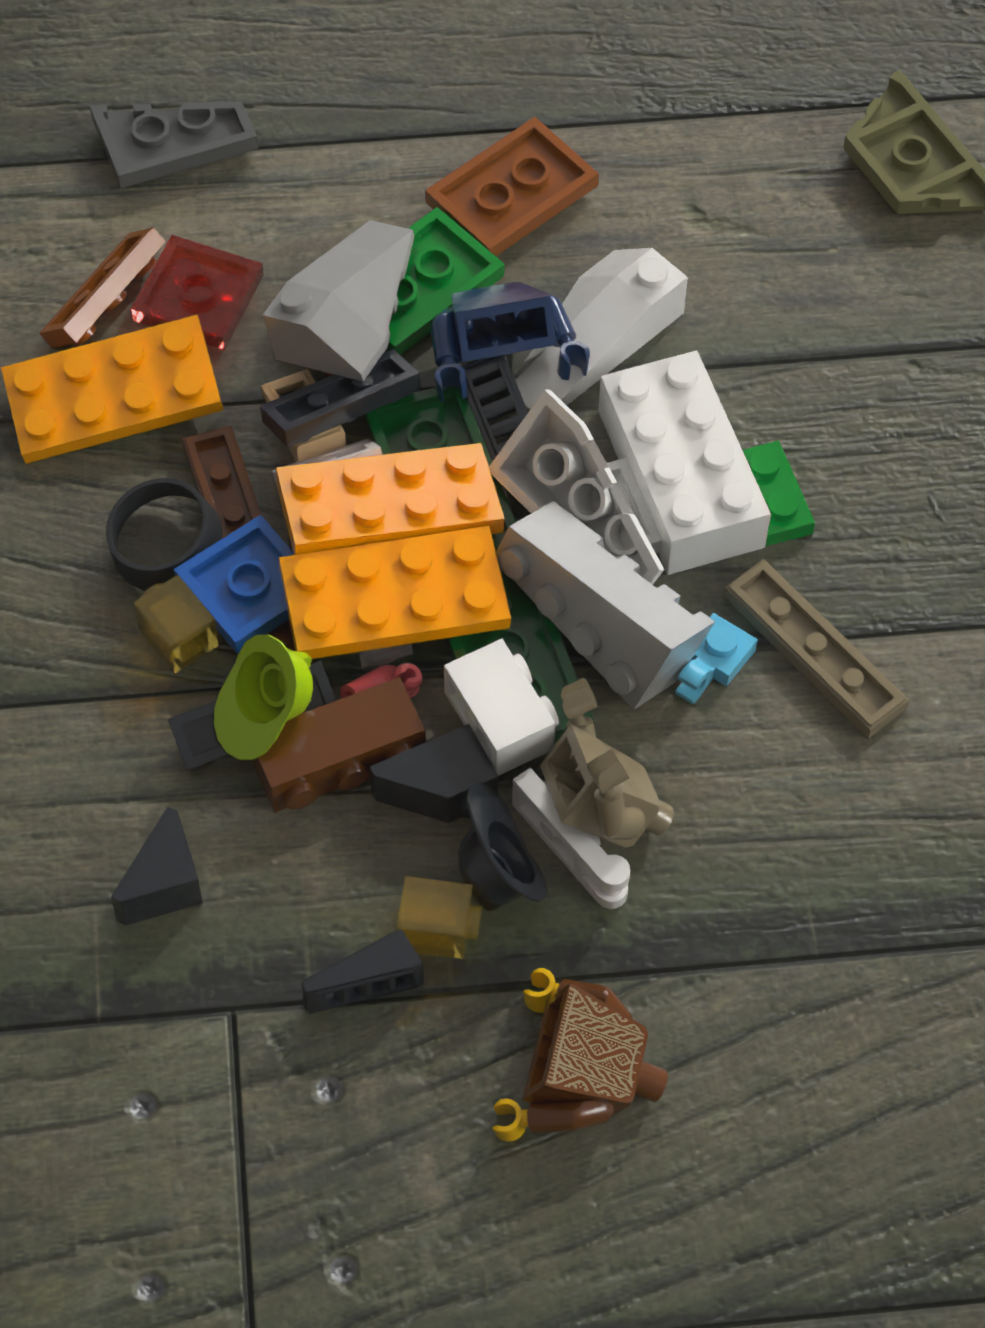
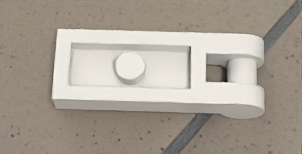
[512,768,631,909]

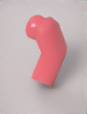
[340,663,423,698]

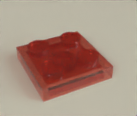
[131,235,264,350]

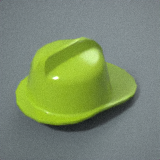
[214,635,313,760]

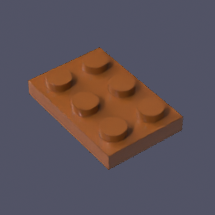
[425,117,599,256]

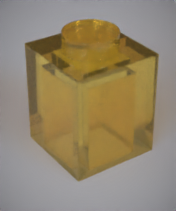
[134,575,218,674]
[396,876,482,959]

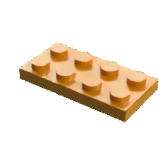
[1,314,224,464]
[276,443,505,555]
[279,526,511,659]

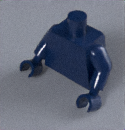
[431,282,590,402]

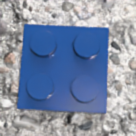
[174,515,294,653]

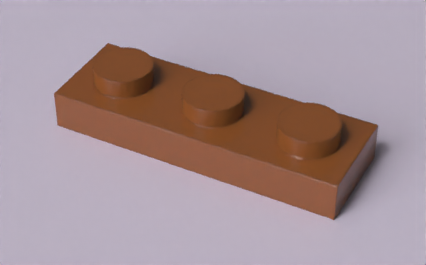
[39,227,165,348]

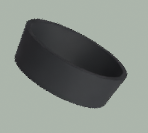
[106,478,223,593]

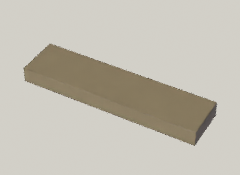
[723,559,909,739]

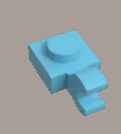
[675,613,758,705]

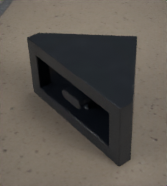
[111,807,203,925]

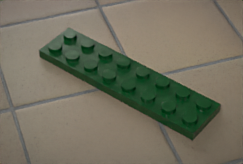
[363,387,594,742]

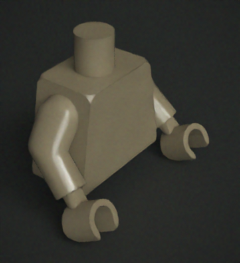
[540,678,674,848]

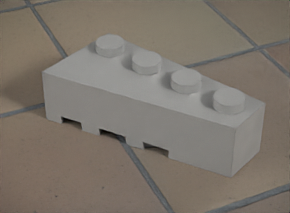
[496,501,715,710]

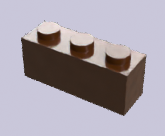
[251,677,426,813]

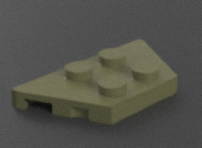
[843,70,985,214]

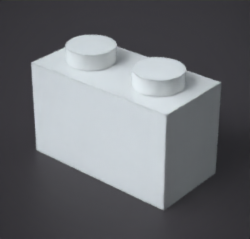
[444,639,559,776]

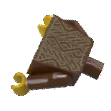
[492,968,668,1142]

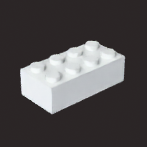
[598,350,771,575]

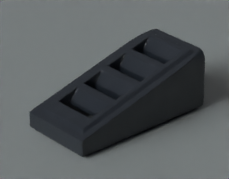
[461,355,528,462]
[302,929,424,1014]

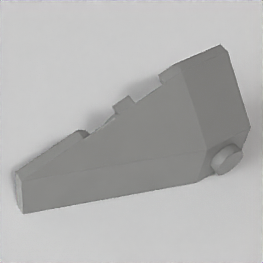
[263,220,414,382]

